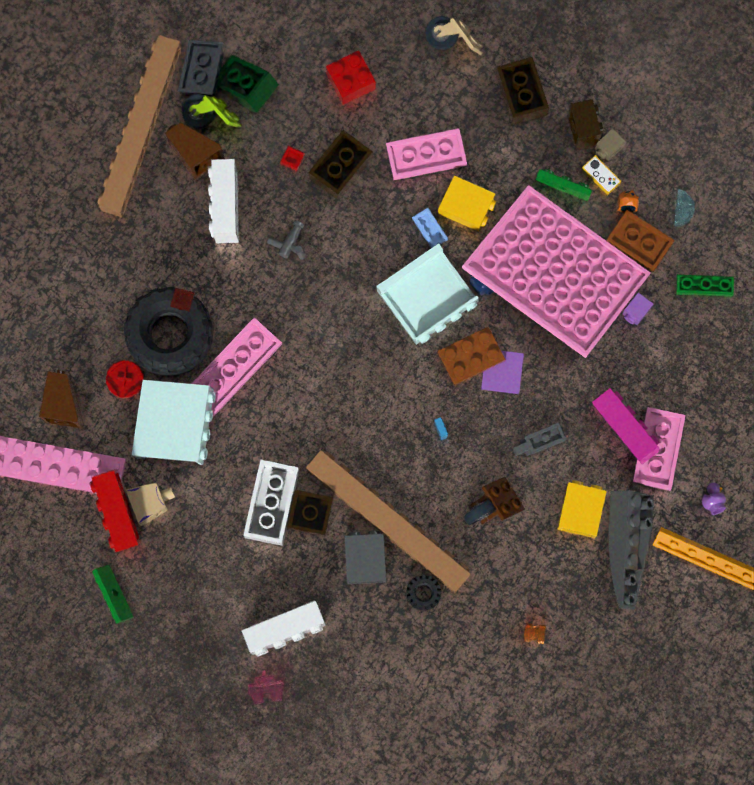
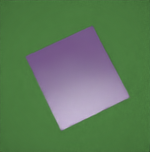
[481,351,524,394]

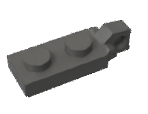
[512,422,567,457]

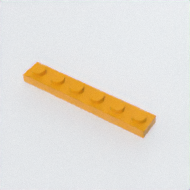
[653,527,754,590]

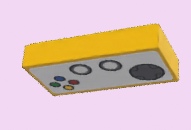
[582,155,622,196]

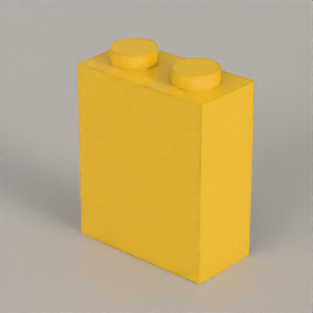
[438,175,497,232]
[557,480,606,538]

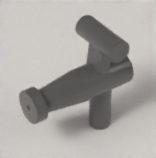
[267,220,306,260]

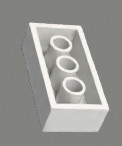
[208,159,239,243]
[243,460,300,546]
[242,601,326,657]

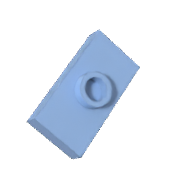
[412,208,448,248]

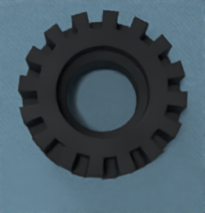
[406,575,441,611]

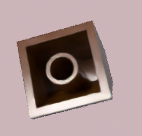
[165,122,225,180]
[39,369,84,429]

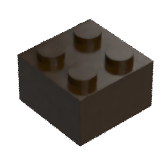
[567,99,604,151]
[287,489,333,537]

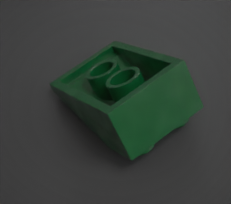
[217,54,279,113]

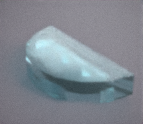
[674,189,695,227]

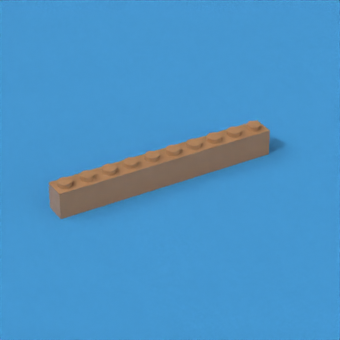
[98,35,182,217]
[306,450,471,594]

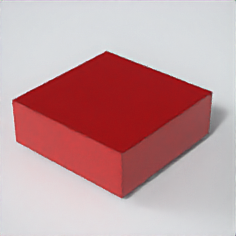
[280,146,305,171]

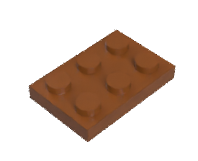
[606,210,675,272]
[437,326,506,386]

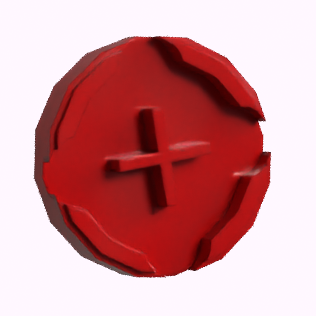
[106,360,144,398]

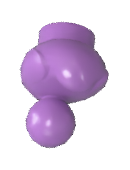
[702,483,726,515]

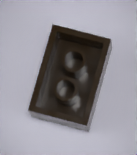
[496,56,549,125]
[308,130,373,201]

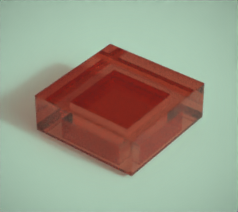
[170,287,195,312]

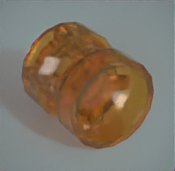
[524,623,546,644]

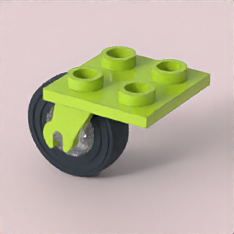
[182,94,242,128]

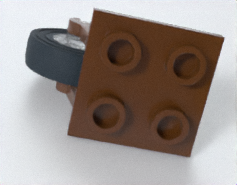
[464,477,525,525]

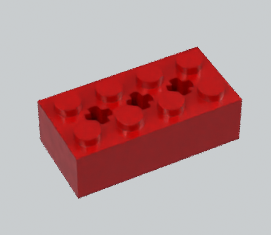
[89,469,141,552]

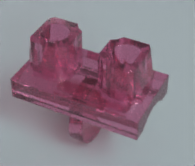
[248,670,284,704]

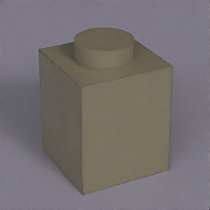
[595,128,626,162]

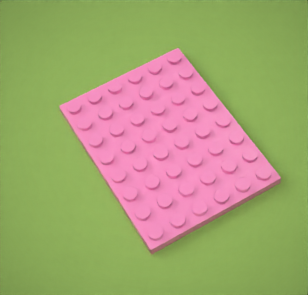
[462,185,651,358]

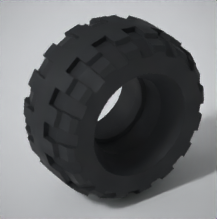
[124,286,213,377]

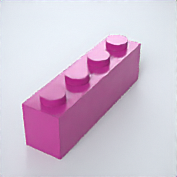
[592,388,660,465]

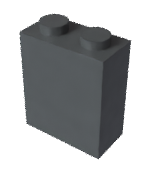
[345,531,386,585]

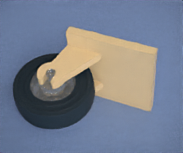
[425,16,483,55]

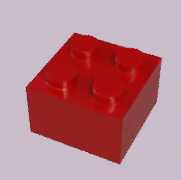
[326,50,376,105]

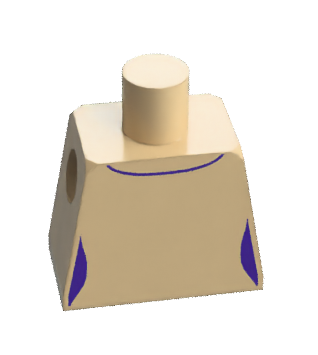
[126,483,175,526]

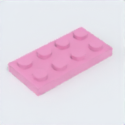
[386,129,467,180]
[632,407,686,491]

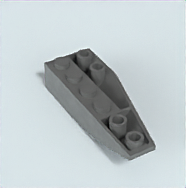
[609,490,654,610]

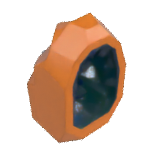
[617,190,639,213]

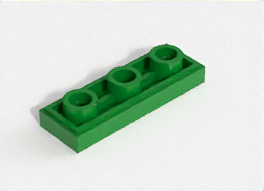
[536,169,592,201]
[676,274,734,297]
[92,565,134,624]

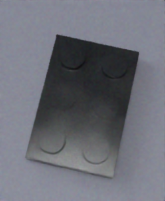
[178,40,225,97]

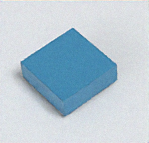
[434,417,448,440]

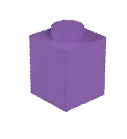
[622,292,653,325]

